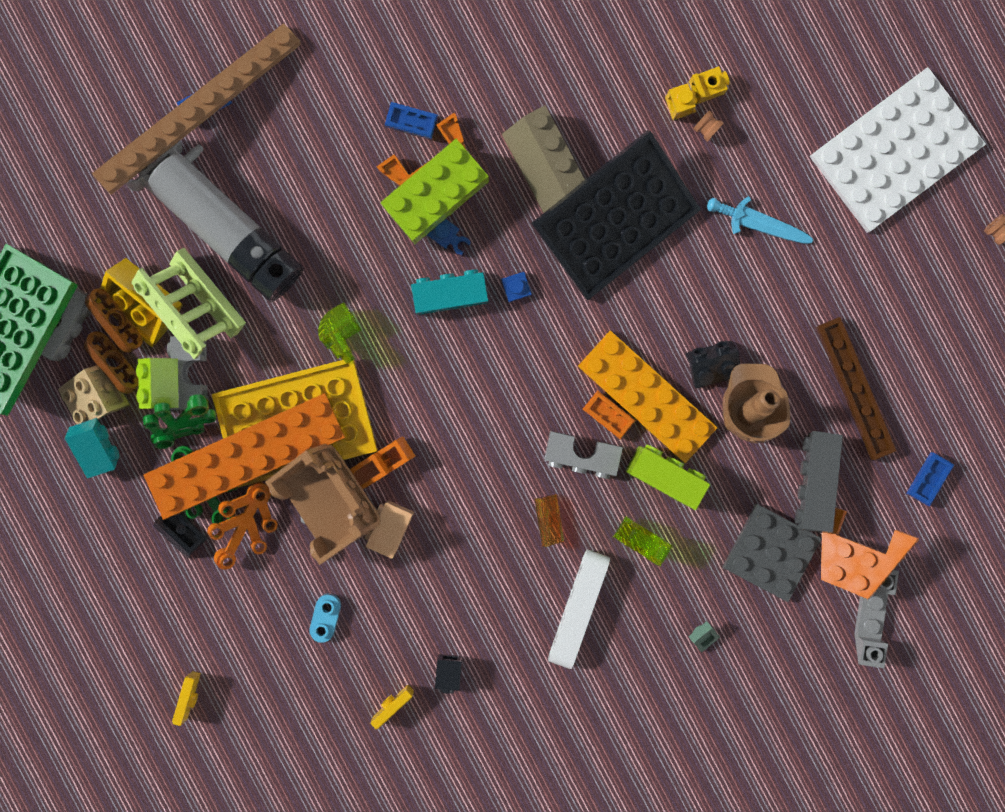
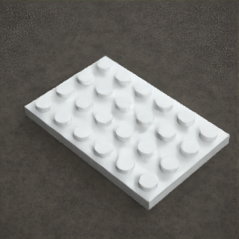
[809,67,986,233]

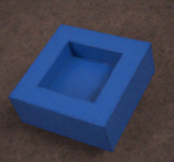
[501,272,532,303]

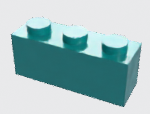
[411,269,488,315]

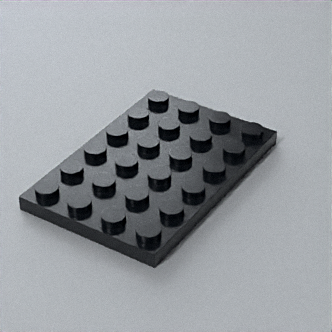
[531,130,701,301]

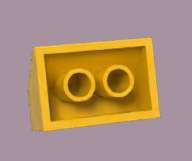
[96,258,182,347]

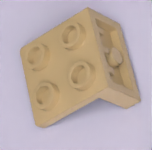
[59,365,130,424]

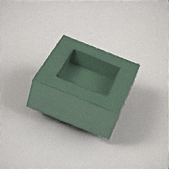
[688,621,720,652]

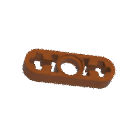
[85,288,143,353]
[84,331,139,394]

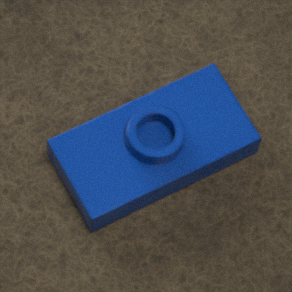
[385,102,438,140]
[906,452,954,507]

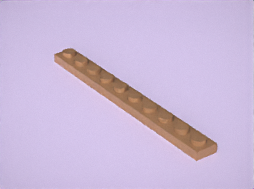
[92,23,301,195]

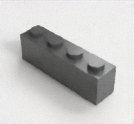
[795,431,843,534]

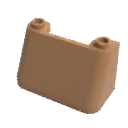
[265,444,381,565]

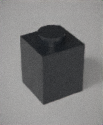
[435,654,463,694]

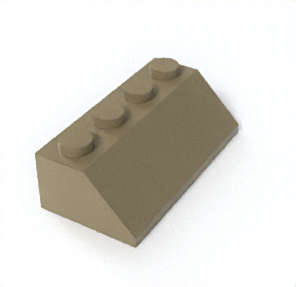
[502,105,585,213]

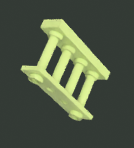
[131,248,246,359]

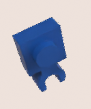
[426,219,471,256]

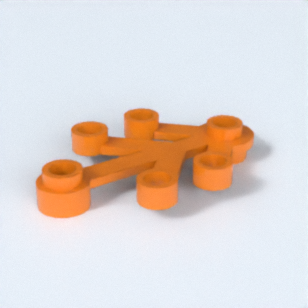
[207,482,278,570]

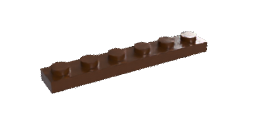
[816,317,896,460]

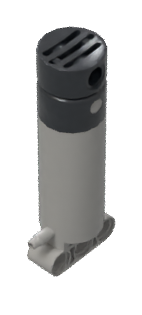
[126,141,304,303]

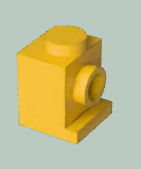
[689,66,730,104]
[665,83,697,120]

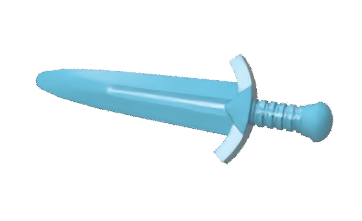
[707,196,813,244]

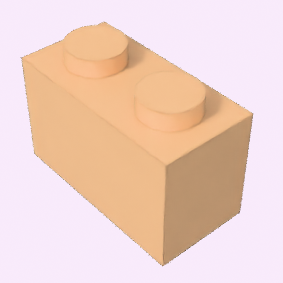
[365,500,414,559]

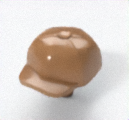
[722,364,790,443]

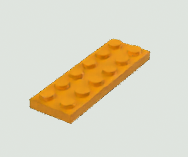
[577,330,718,463]

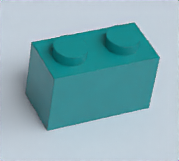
[64,418,120,479]

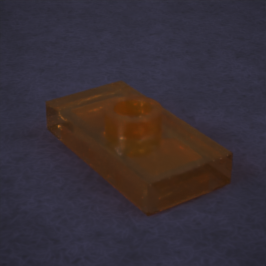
[534,494,564,547]

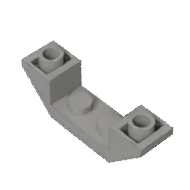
[854,570,899,668]

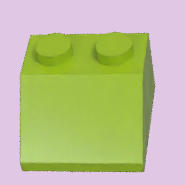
[136,358,179,409]

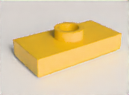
[172,671,201,726]
[370,684,414,729]

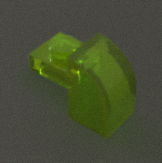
[318,302,361,364]
[613,517,673,567]

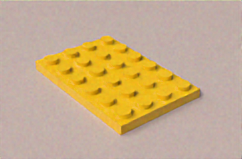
[211,357,378,487]

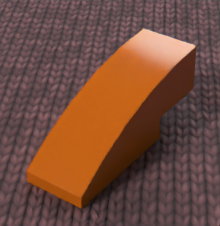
[350,436,416,489]

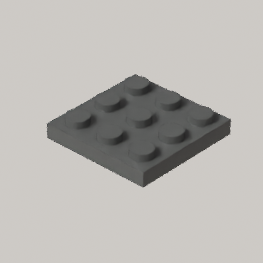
[722,504,822,602]

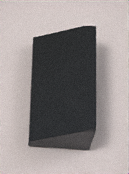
[153,513,207,559]

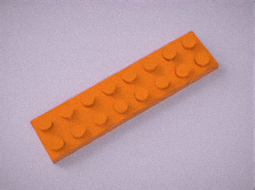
[143,393,346,520]

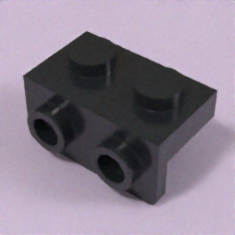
[685,341,740,389]

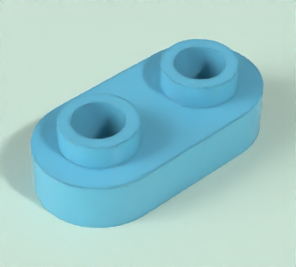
[310,593,341,643]

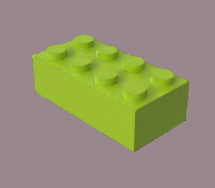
[380,138,489,245]

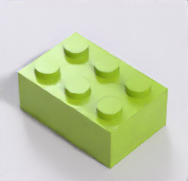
[625,445,710,510]

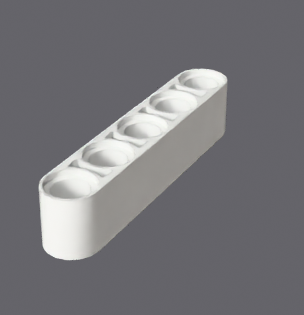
[548,549,610,669]

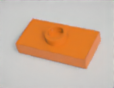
[582,390,635,440]

